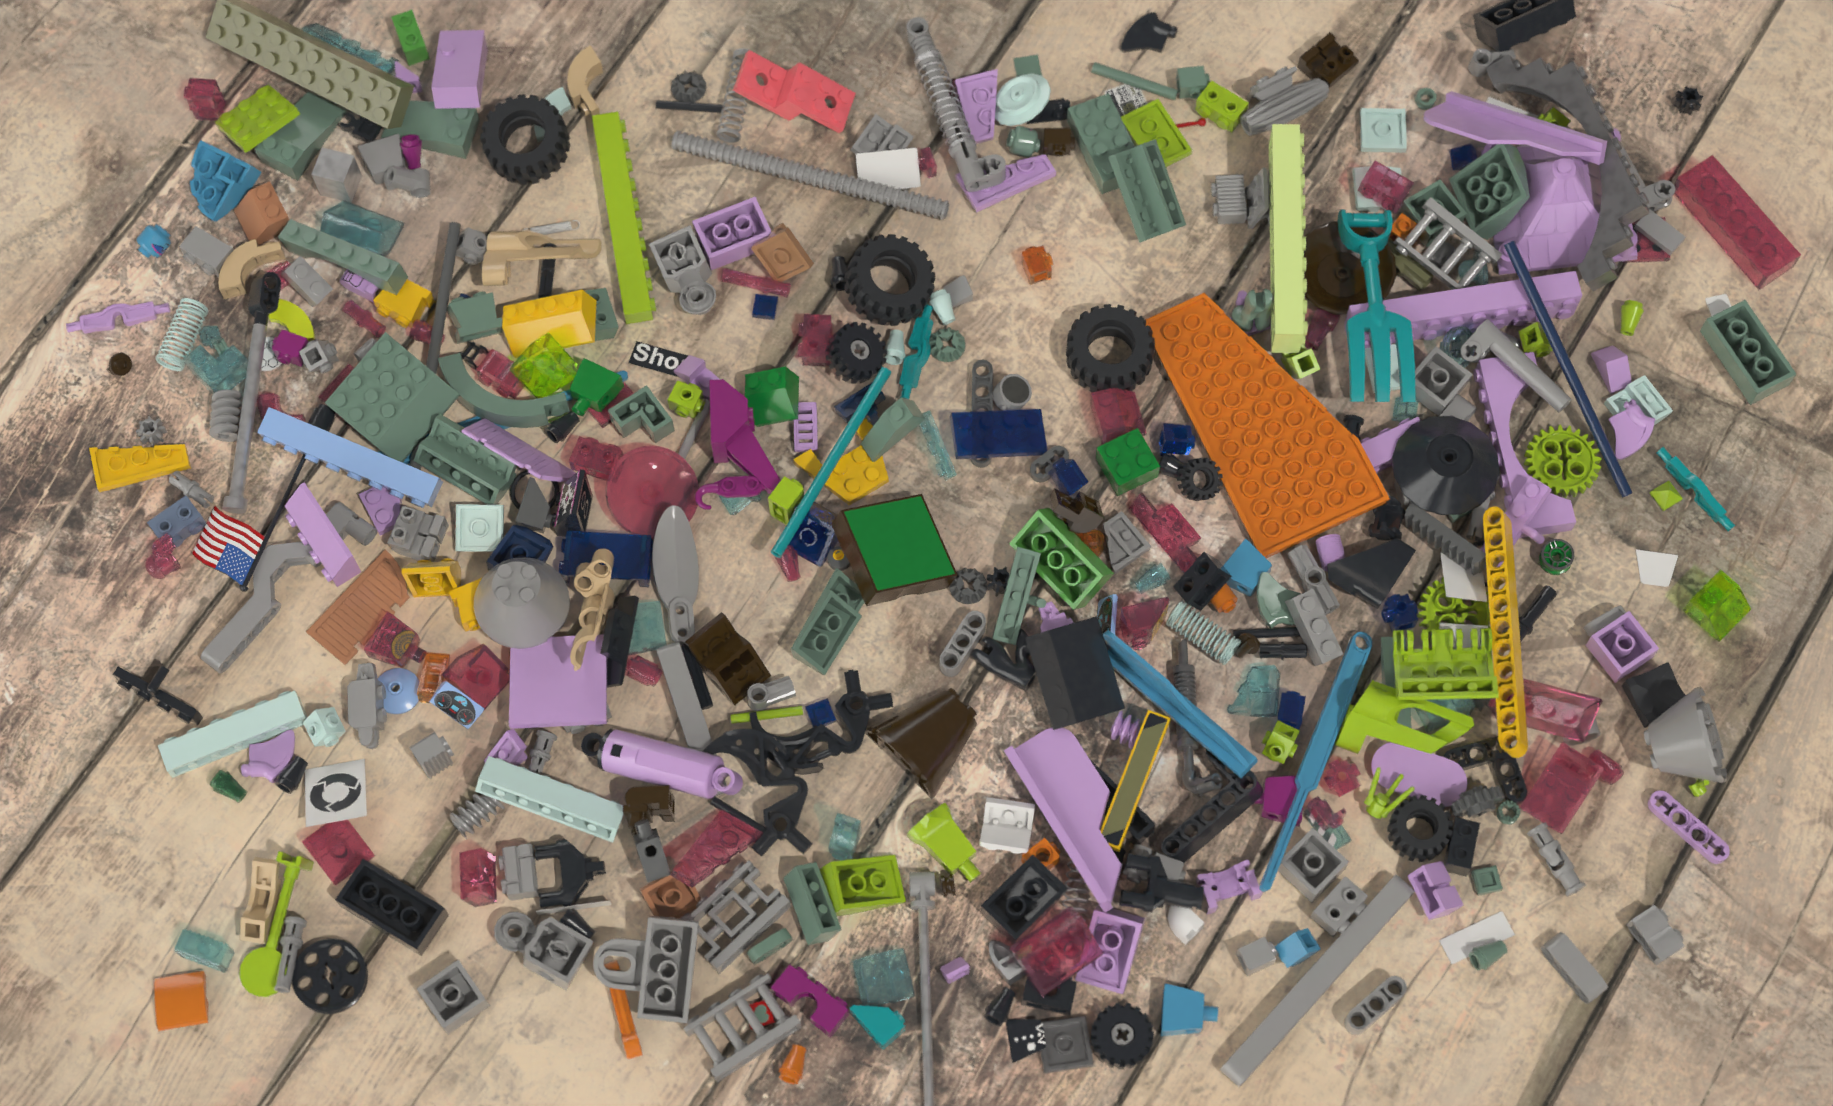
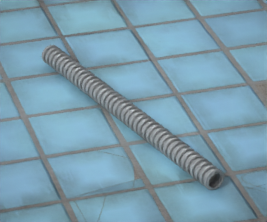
[672,130,949,220]

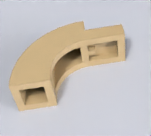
[567,45,603,121]
[219,239,286,299]
[240,857,281,944]

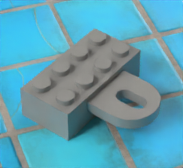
[593,916,699,1023]

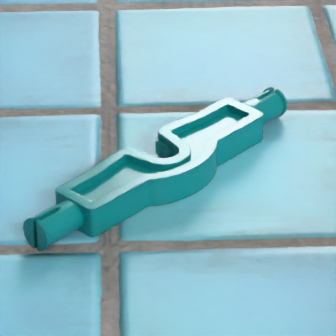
[899,304,934,399]
[1656,447,1735,532]

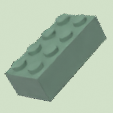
[1067,93,1135,194]
[1700,300,1796,405]

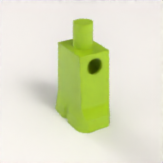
[907,803,981,883]

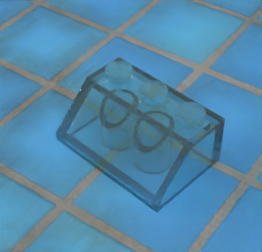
[320,201,404,257]

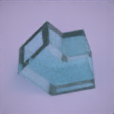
[199,326,223,349]

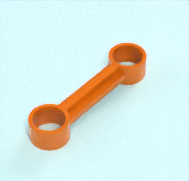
[604,960,643,1060]

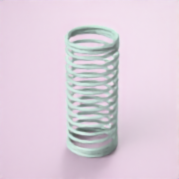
[155,298,209,371]
[1166,600,1241,665]

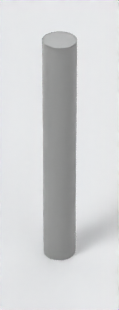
[675,399,710,463]

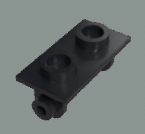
[1026,98,1070,124]

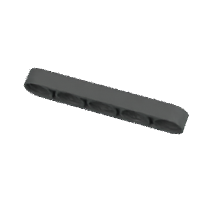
[971,359,993,468]

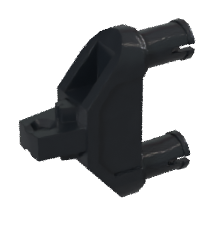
[534,838,606,908]

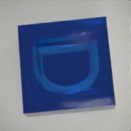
[752,294,779,320]
[805,698,836,727]

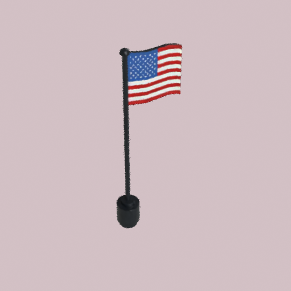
[192,404,336,592]

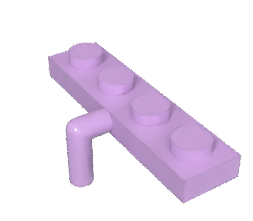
[1480,476,1552,567]

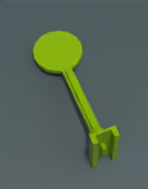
[239,851,314,997]

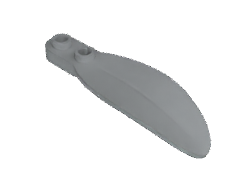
[652,505,699,645]

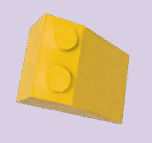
[402,558,461,598]

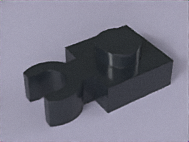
[340,113,383,143]

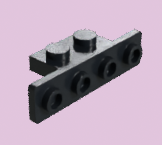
[600,595,639,688]

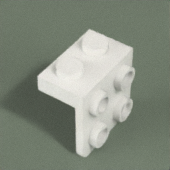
[979,797,1035,854]

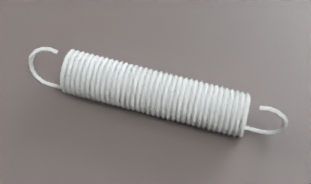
[523,220,580,235]

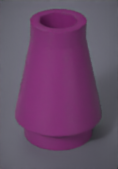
[400,134,422,170]

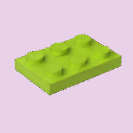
[1121,99,1192,167]

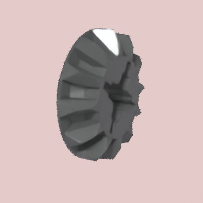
[671,70,707,102]
[950,567,987,604]

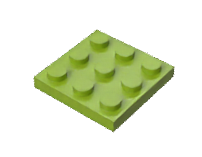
[215,84,300,153]

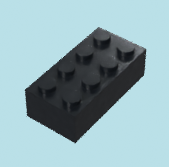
[1473,0,1576,52]
[335,859,449,956]

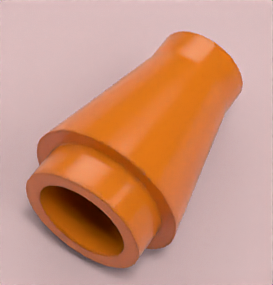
[779,1045,807,1084]

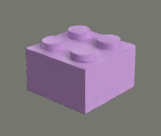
[1586,611,1659,683]

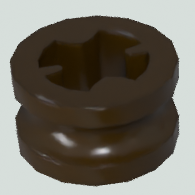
[940,874,956,897]

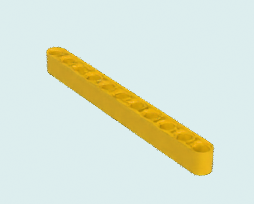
[1483,506,1528,758]

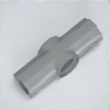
[1288,545,1340,615]

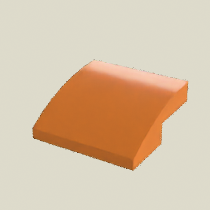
[154,971,208,1031]

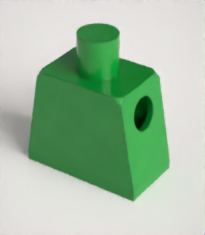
[570,358,624,416]

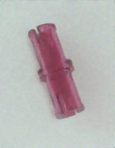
[343,300,386,338]

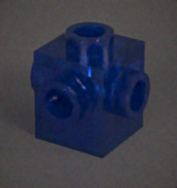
[1381,594,1418,634]

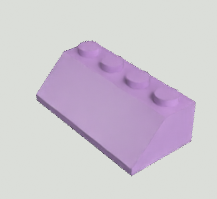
[285,482,361,587]

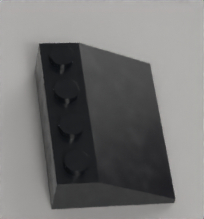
[1025,616,1125,730]

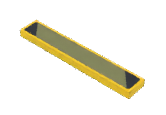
[1100,710,1171,852]

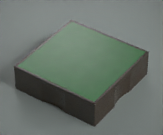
[831,494,958,606]

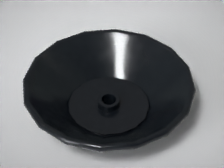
[1392,416,1500,515]

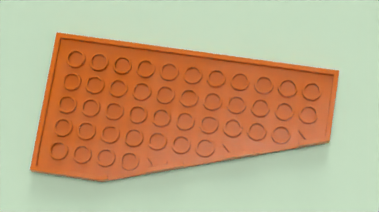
[1146,293,1390,558]

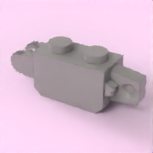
[347,663,387,750]

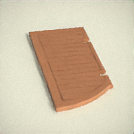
[306,549,410,665]

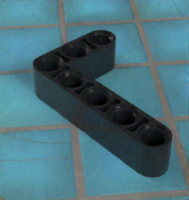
[1161,749,1263,863]

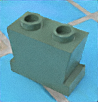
[447,291,503,344]

